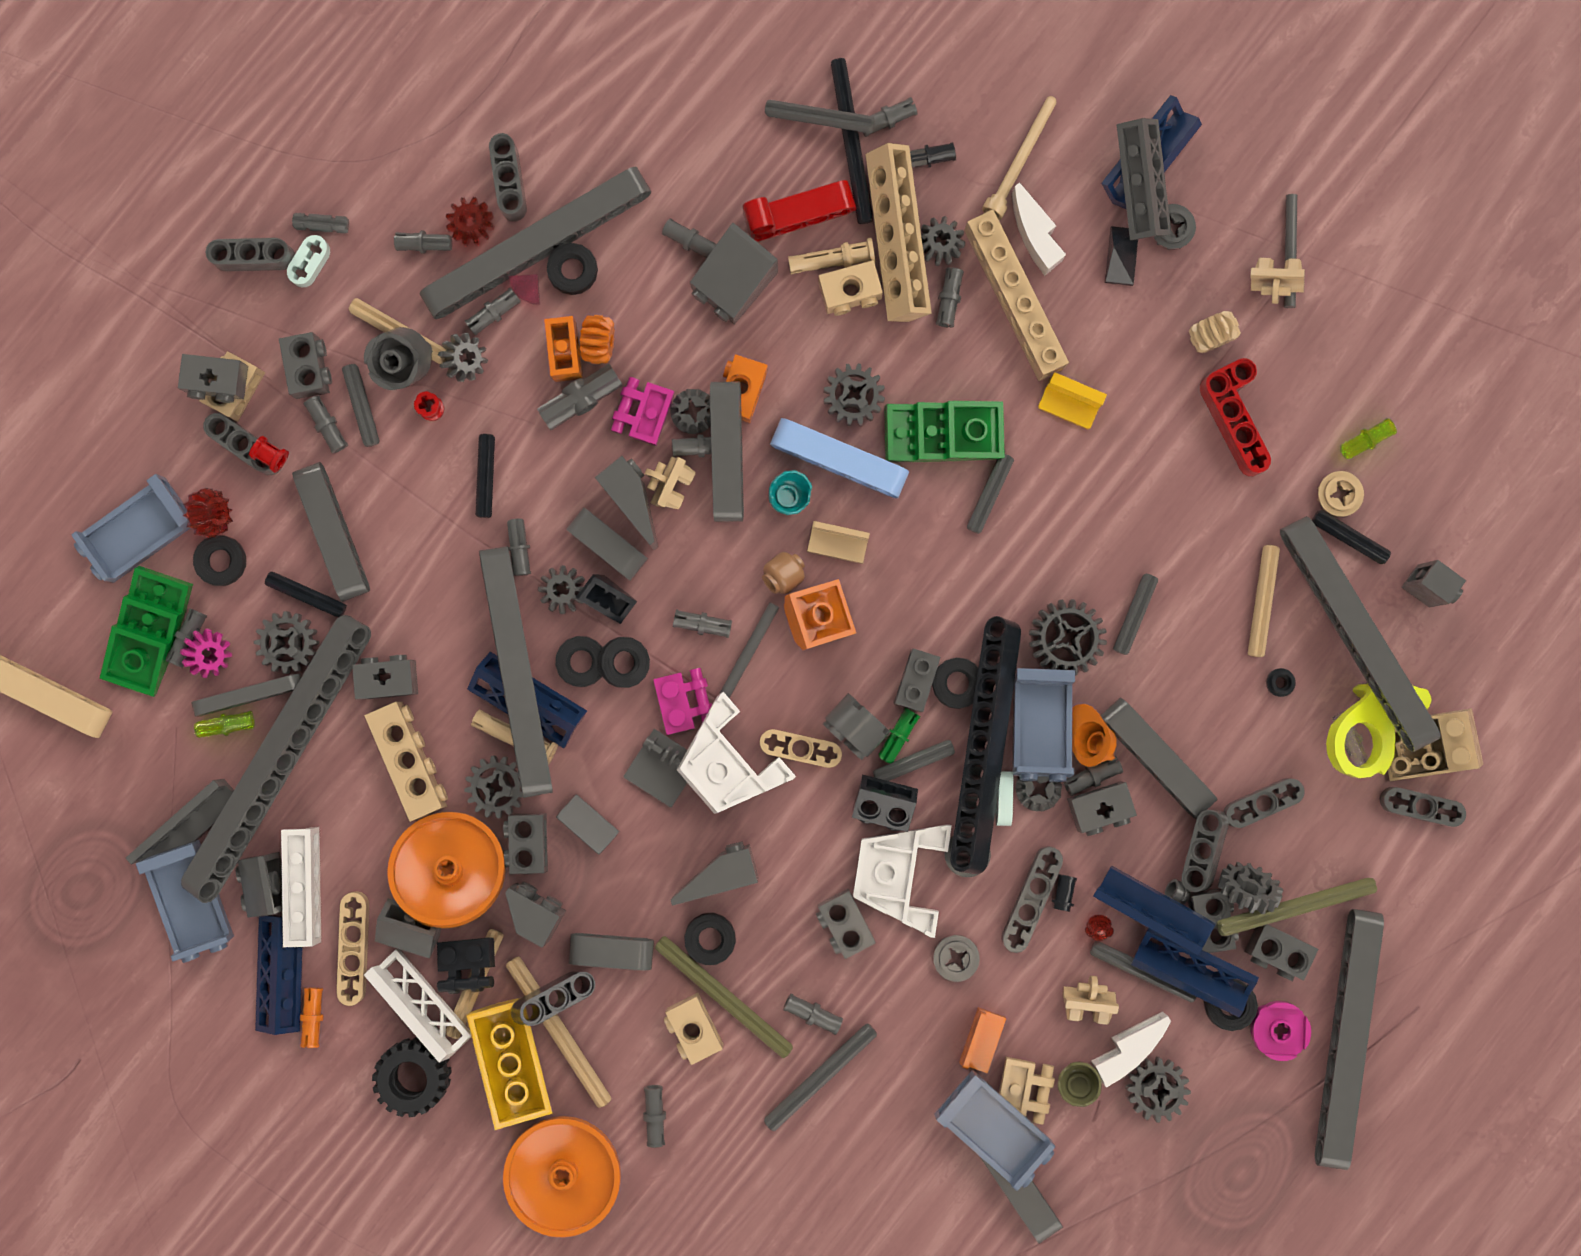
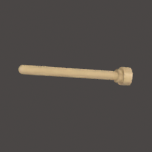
[982,96,1056,220]

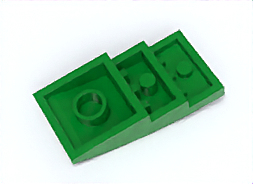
[884,401,1005,462]
[99,566,193,697]

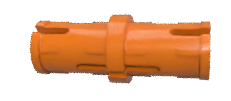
[300,987,324,1048]

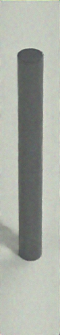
[1284,194,1298,308]
[719,602,779,698]

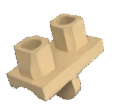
[1251,258,1305,304]
[644,457,696,509]
[1062,976,1119,1025]

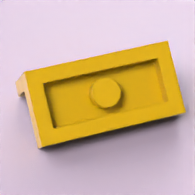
[1038,372,1107,430]

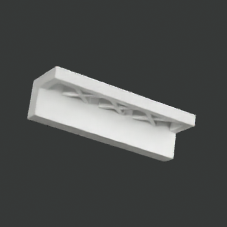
[281,827,321,947]
[364,949,472,1062]

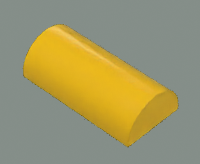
[466,998,552,1130]

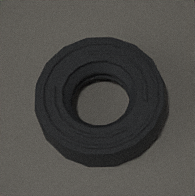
[546,243,598,295]
[193,535,247,586]
[555,636,603,687]
[598,637,650,688]
[932,657,978,709]
[684,913,736,965]
[1204,979,1258,1031]

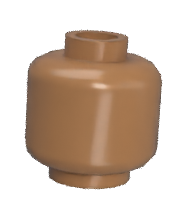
[762,552,805,594]

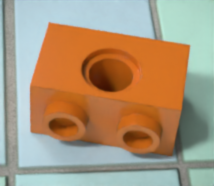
[544,316,583,382]
[723,354,768,423]

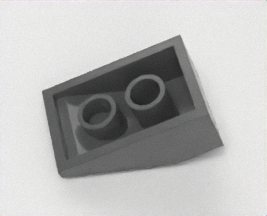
[595,456,659,550]
[671,841,759,906]

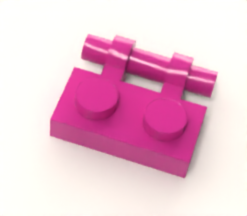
[611,377,675,446]
[653,668,712,735]

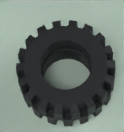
[372,1037,452,1117]

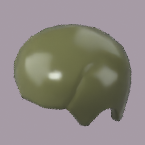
[1058,1061,1102,1107]

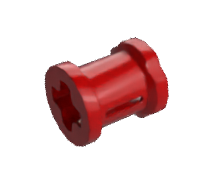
[414,391,445,421]
[249,436,289,473]

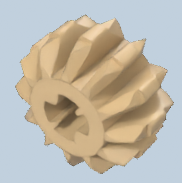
[1189,311,1241,353]

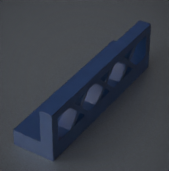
[1101,95,1202,210]
[467,651,587,749]
[1093,866,1216,956]
[255,915,302,1035]
[1131,928,1259,1017]

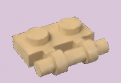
[999,1057,1055,1124]

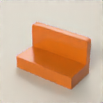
[959,1007,1006,1074]

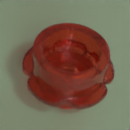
[1085,915,1114,941]

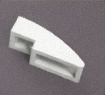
[1012,183,1066,276]
[1091,1012,1171,1087]

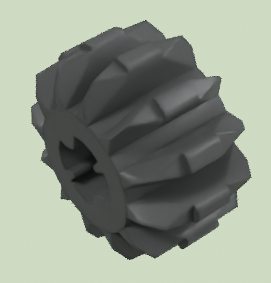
[921,216,965,266]
[437,333,488,382]
[538,565,585,614]

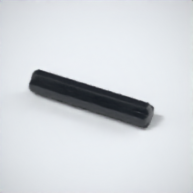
[475,434,495,518]
[1312,510,1391,564]
[265,571,347,618]

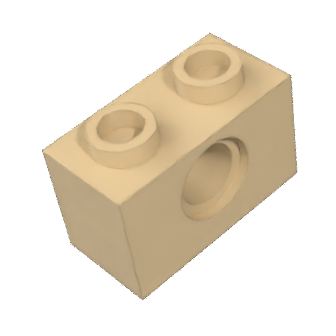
[818,260,883,316]
[664,993,724,1065]

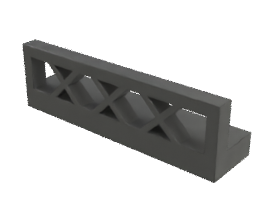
[1116,118,1172,240]
[126,779,234,864]

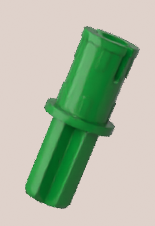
[878,708,921,764]

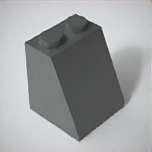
[690,223,778,324]

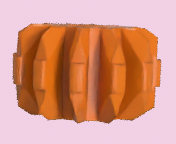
[579,315,615,364]

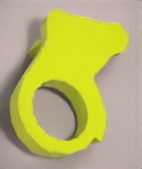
[1326,683,1432,778]

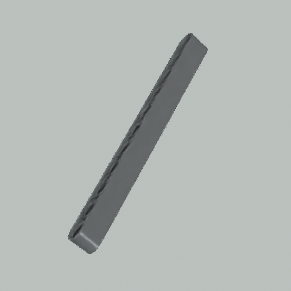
[181,615,371,903]

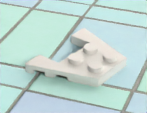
[677,692,796,814]
[853,825,952,938]

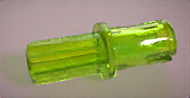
[1340,418,1397,459]
[194,711,255,738]

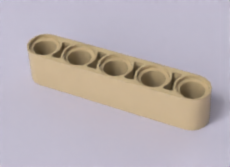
[0,655,113,738]

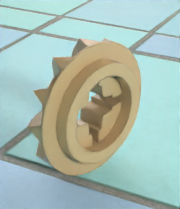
[1317,471,1364,517]

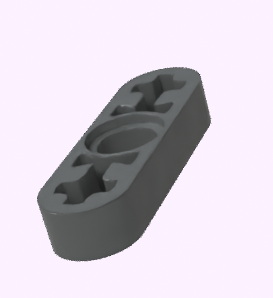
[1223,778,1305,828]
[1380,787,1466,827]

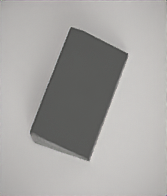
[556,794,620,855]

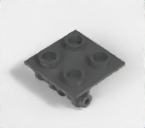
[623,729,687,808]

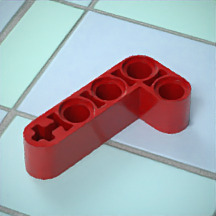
[742,180,857,242]
[1200,358,1271,477]

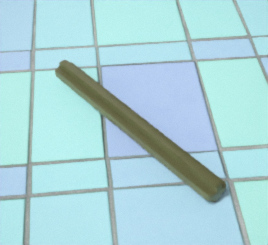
[1217,878,1377,936]
[655,936,793,1058]

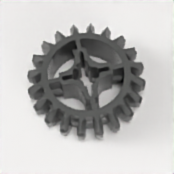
[1029,599,1107,676]

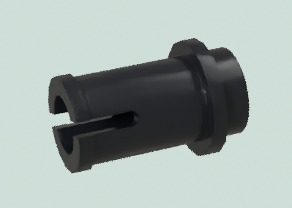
[1051,874,1077,912]

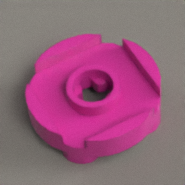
[1251,1001,1311,1061]

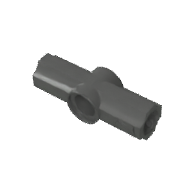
[537,364,623,430]

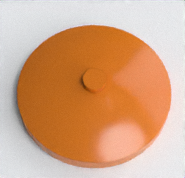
[387,812,506,928]
[503,1116,621,1237]

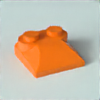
[784,579,856,651]

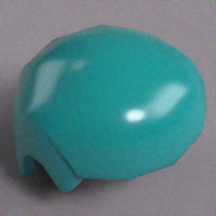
[768,470,812,516]

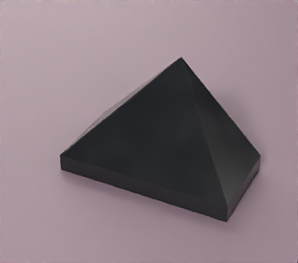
[1105,226,1138,286]
[576,574,637,624]

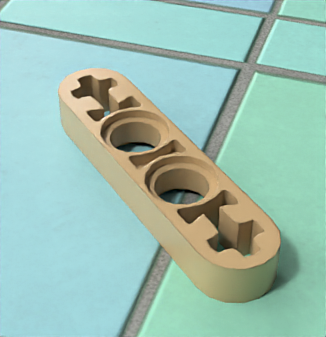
[337,891,369,1006]

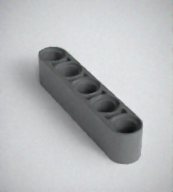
[710,382,744,522]
[292,462,370,602]
[1101,697,1218,820]
[980,1157,1063,1244]

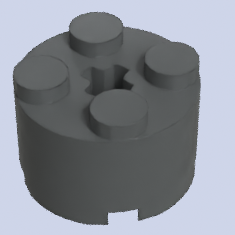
[364,327,433,390]
[823,693,890,760]

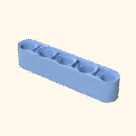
[770,418,909,498]

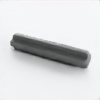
[342,364,380,447]
[967,454,1014,534]
[1113,574,1158,655]
[873,740,955,781]

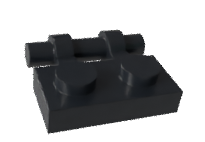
[437,937,495,994]

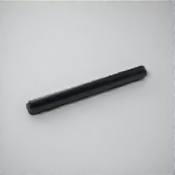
[831,58,873,224]

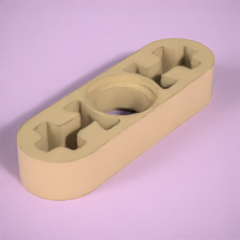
[760,729,842,768]

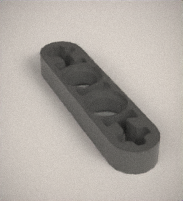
[191,674,301,717]
[1002,846,1063,953]

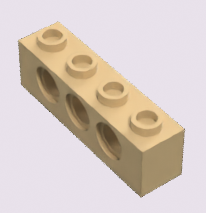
[364,701,448,822]

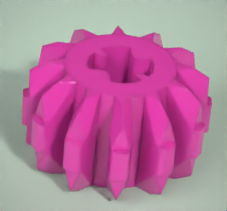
[180,628,232,678]

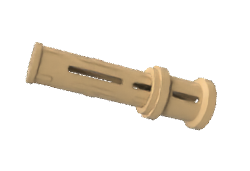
[788,238,875,275]
[471,709,558,765]

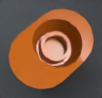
[1072,704,1117,767]

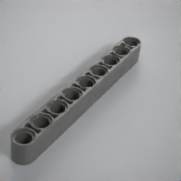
[420,167,652,319]
[1280,516,1441,752]
[479,546,553,798]
[1315,909,1384,1170]

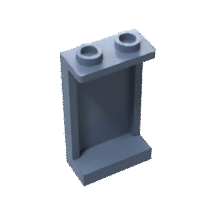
[71,474,197,583]
[1013,668,1075,782]
[136,840,234,963]
[934,1070,1055,1191]

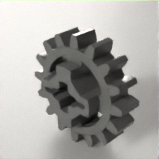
[824,363,885,426]
[254,611,319,674]
[464,756,523,818]
[1218,862,1284,914]
[1125,1056,1191,1123]

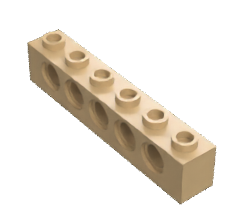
[866,143,932,322]
[964,210,1069,381]

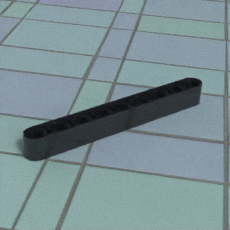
[950,616,1021,874]

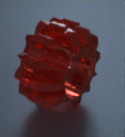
[446,197,495,246]
[183,488,233,538]

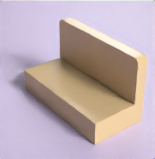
[807,521,870,564]

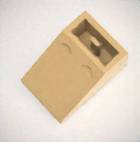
[1388,708,1483,781]

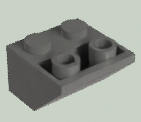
[505,881,567,948]

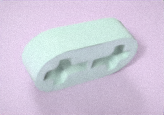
[287,235,330,288]
[995,771,1013,826]

